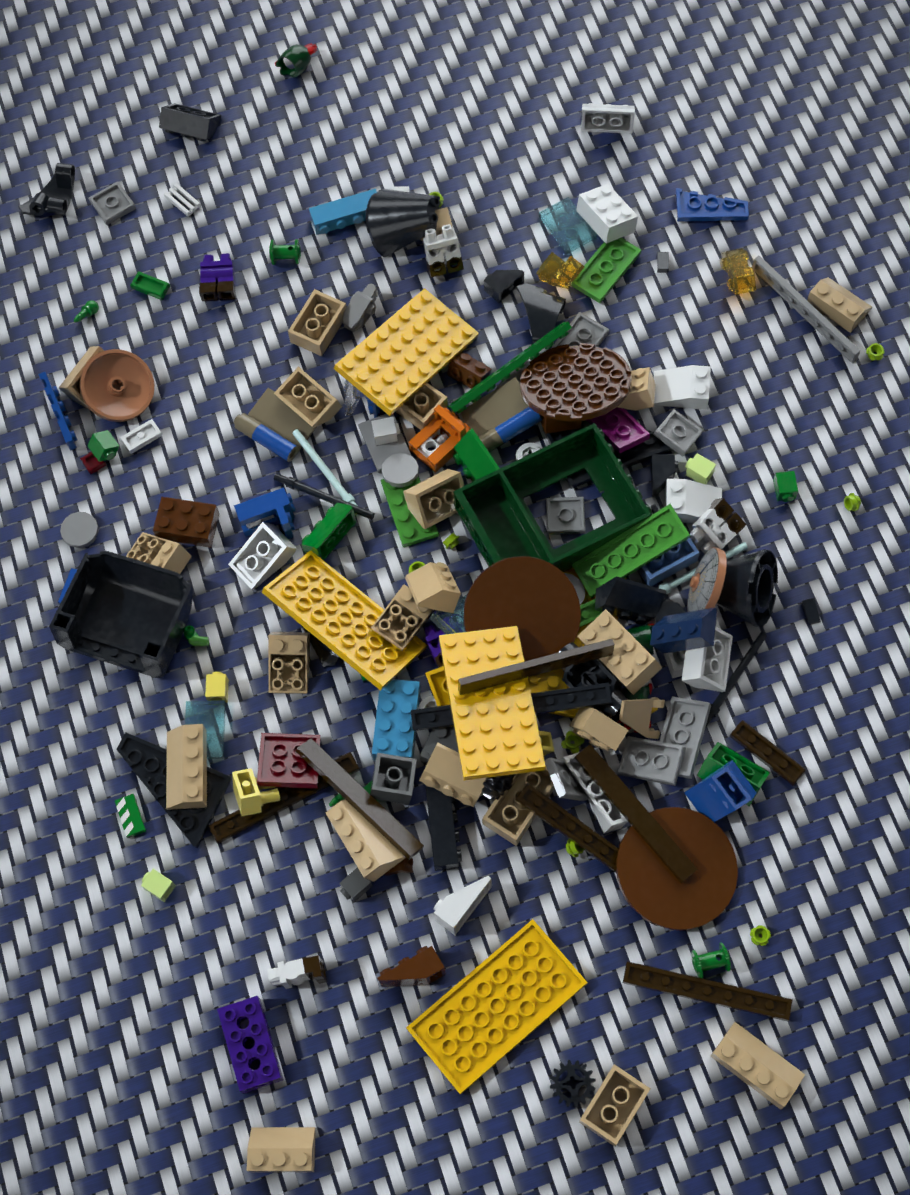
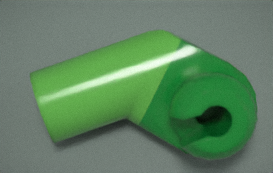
[184,625,209,646]

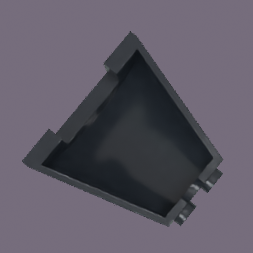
[366,189,440,257]

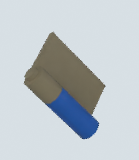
[460,377,542,453]
[234,388,317,462]

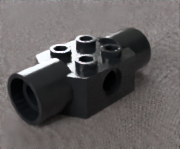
[558,642,628,722]

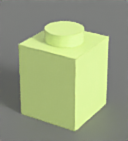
[685,453,716,484]
[141,869,176,902]

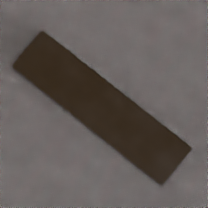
[730,720,806,786]

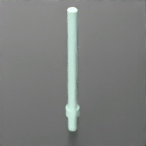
[292,429,359,516]
[658,542,748,594]

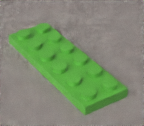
[572,504,691,598]

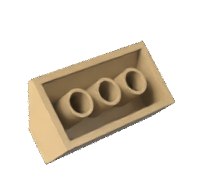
[166,724,207,810]
[326,799,406,882]
[711,1022,805,1110]

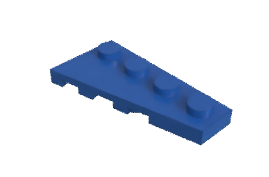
[676,188,749,222]
[38,372,78,451]

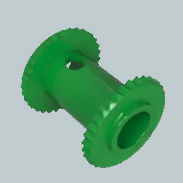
[269,239,301,265]
[691,943,731,979]

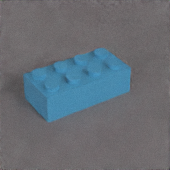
[372,679,421,761]

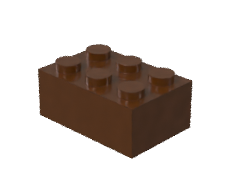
[153,497,220,548]

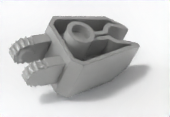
[343,284,379,332]

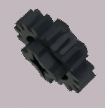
[482,774,516,801]
[550,1060,596,1108]

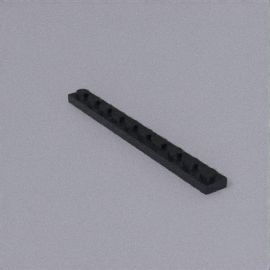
[411,683,612,731]

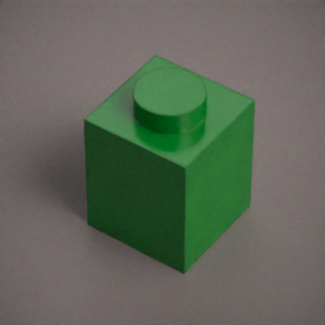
[88,430,119,462]
[773,471,798,502]

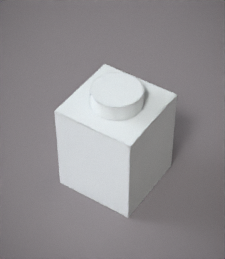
[371,417,400,446]

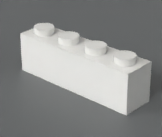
[562,747,628,834]

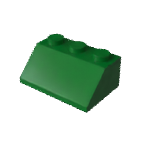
[453,428,500,482]
[301,503,356,560]
[697,742,770,806]

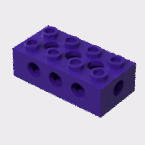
[217,996,284,1094]

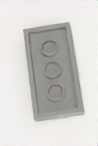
[659,696,711,779]

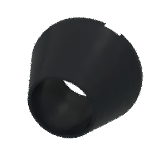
[717,549,778,627]

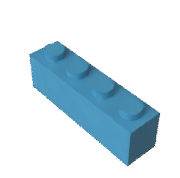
[309,188,377,235]

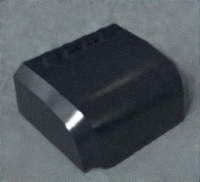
[49,551,193,678]

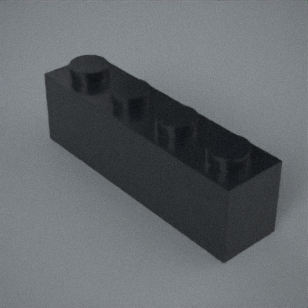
[426,787,462,871]

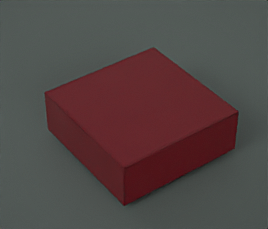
[80,452,106,475]

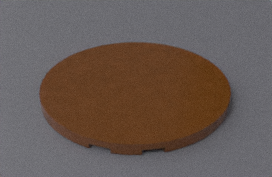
[520,343,632,421]
[464,556,581,662]
[616,807,738,931]

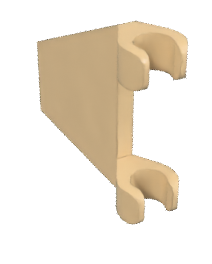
[619,697,665,739]

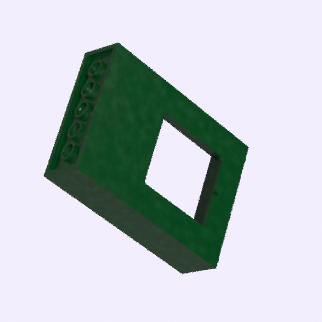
[453,423,652,572]

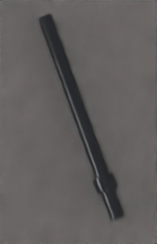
[274,473,375,520]
[705,632,767,728]

